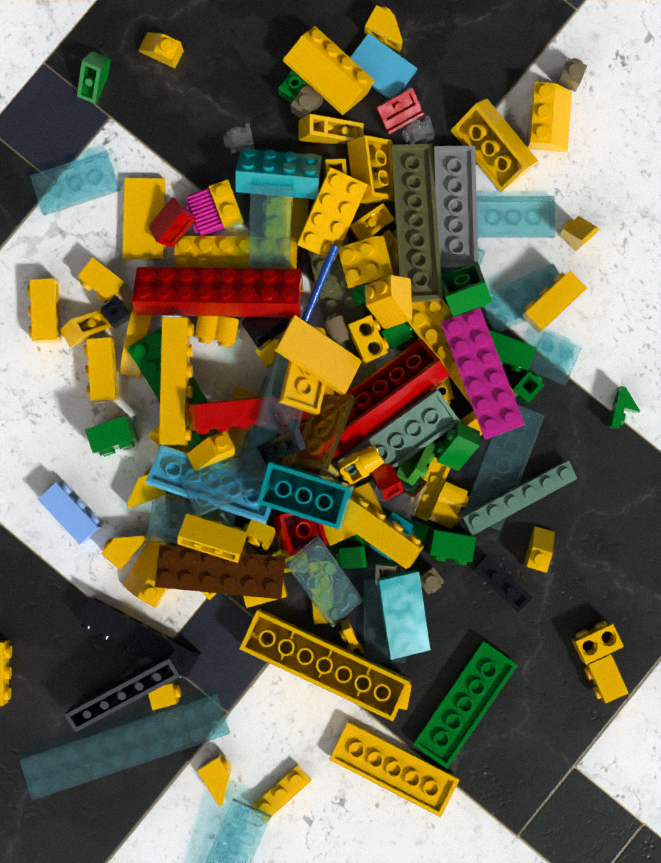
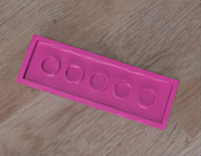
[441,308,525,440]

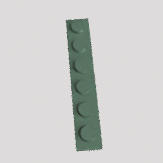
[460,460,577,536]

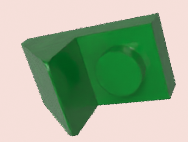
[607,386,640,429]

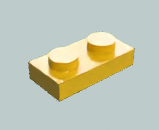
[349,203,395,241]

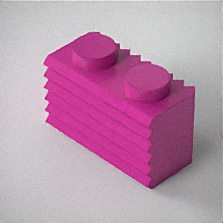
[185,188,225,236]

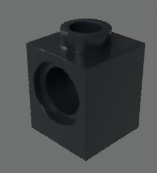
[100,297,131,328]

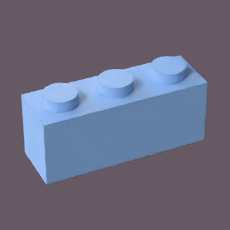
[37,482,102,545]

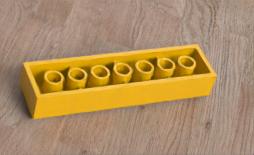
[239,609,411,721]

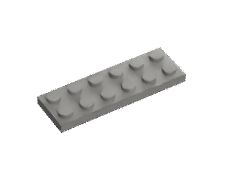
[434,146,478,269]

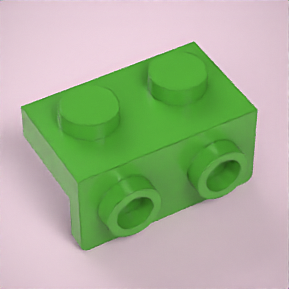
[396,442,436,486]

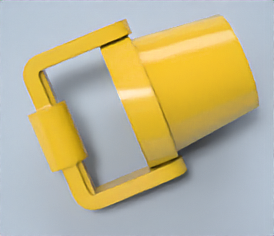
[337,445,384,484]

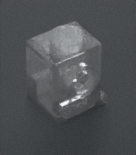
[402,115,435,144]
[223,123,255,153]

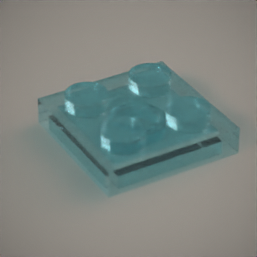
[528,332,582,386]

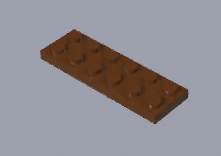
[155,545,286,599]

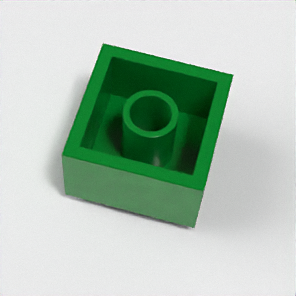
[441,261,493,317]
[85,416,139,457]
[427,529,476,565]

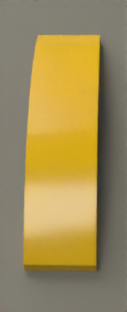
[120,307,154,378]

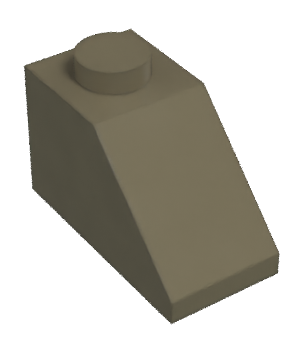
[291,84,325,119]

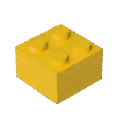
[338,236,394,288]

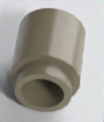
[324,313,351,344]

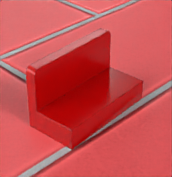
[149,197,196,248]

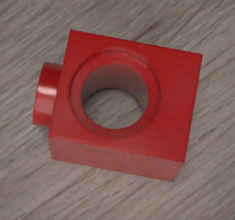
[371,463,404,501]

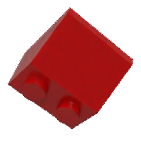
[271,512,328,557]

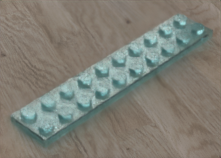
[19,693,230,800]

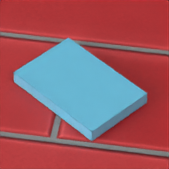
[350,33,417,99]

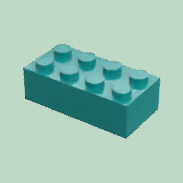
[236,148,322,199]
[257,461,354,529]

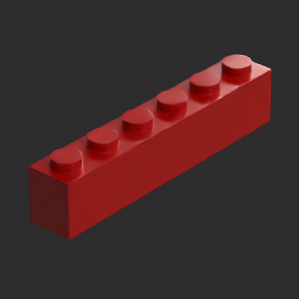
[187,395,314,434]

